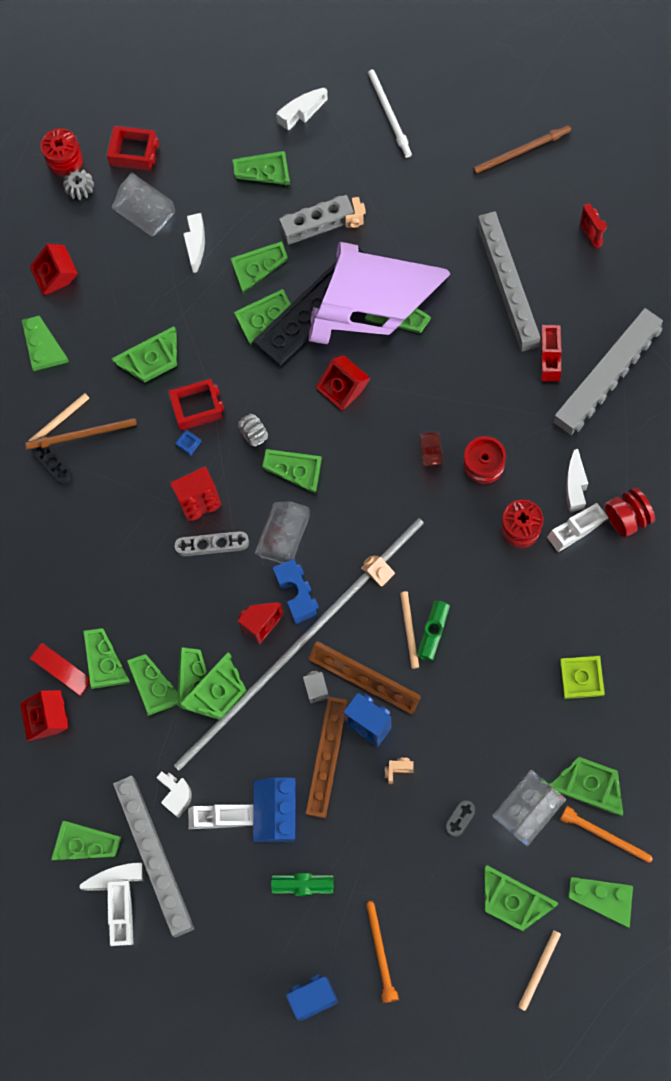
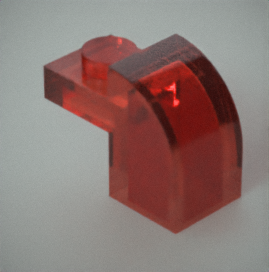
[419,431,443,466]

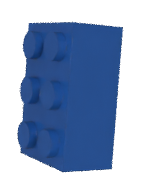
[344,693,392,747]
[286,975,339,1021]

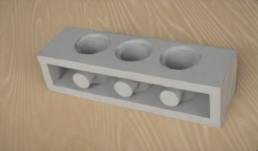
[279,195,354,245]

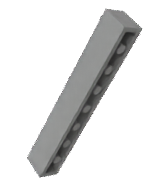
[477,211,541,352]
[553,308,663,435]
[113,776,194,938]

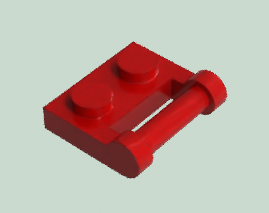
[580,203,607,248]

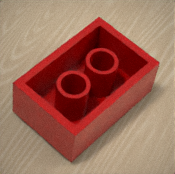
[171,466,222,521]

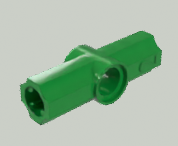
[417,600,450,661]
[271,873,334,896]

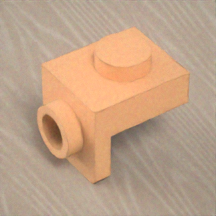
[345,197,366,228]
[361,555,395,587]
[385,758,413,784]

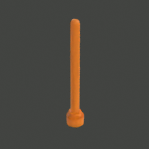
[560,806,652,863]
[366,901,399,1003]

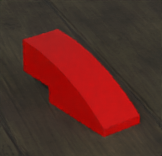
[541,325,561,381]
[30,643,90,696]

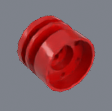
[41,128,83,176]
[605,487,655,538]
[501,500,544,548]

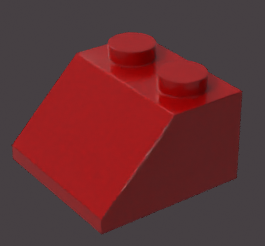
[29,244,78,295]
[315,355,370,411]
[238,602,284,645]
[20,690,68,741]

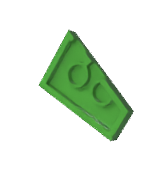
[232,151,290,185]
[22,316,69,371]
[263,449,322,494]

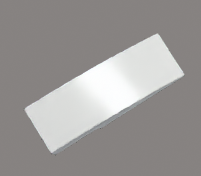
[276,88,327,131]
[184,213,205,273]
[566,449,588,513]
[547,503,609,552]
[188,805,253,829]
[80,863,145,891]
[108,881,133,946]

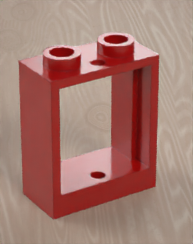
[107,126,159,171]
[169,379,225,431]

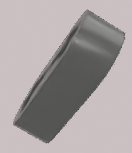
[446,801,475,837]

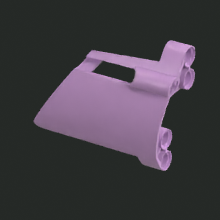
[309,242,451,344]

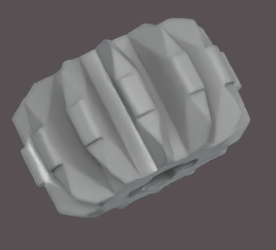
[63,169,94,200]
[238,414,268,447]

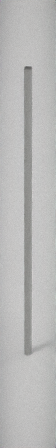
[173,518,424,771]

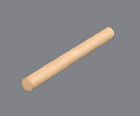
[28,393,90,442]
[400,592,419,669]
[518,930,561,1011]

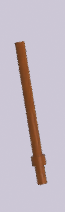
[473,125,571,174]
[25,418,137,450]

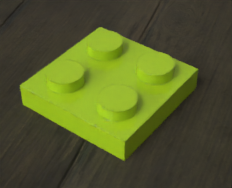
[560,656,605,699]

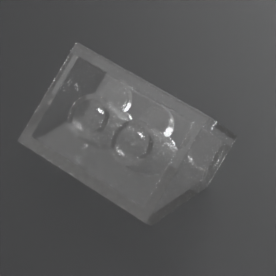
[112,173,175,237]
[255,501,310,563]
[492,770,566,846]

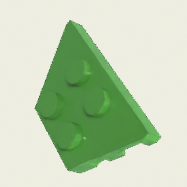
[112,326,177,383]
[179,653,246,720]
[547,757,623,817]
[485,865,558,932]

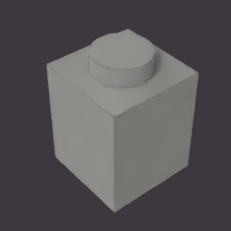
[303,671,329,704]

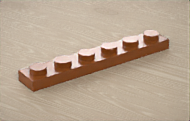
[308,641,421,714]
[306,697,348,819]

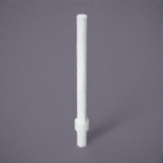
[368,70,412,157]

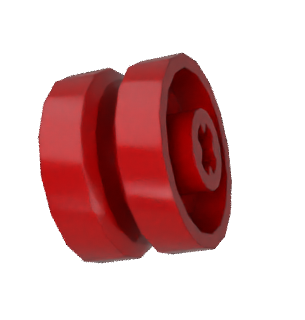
[463,436,506,485]

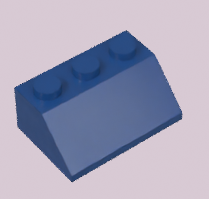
[253,778,295,842]

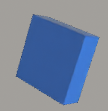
[175,430,202,456]

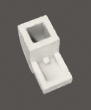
[156,772,192,818]

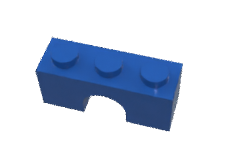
[273,559,319,624]

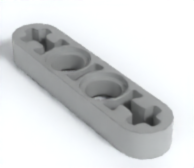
[174,531,249,556]

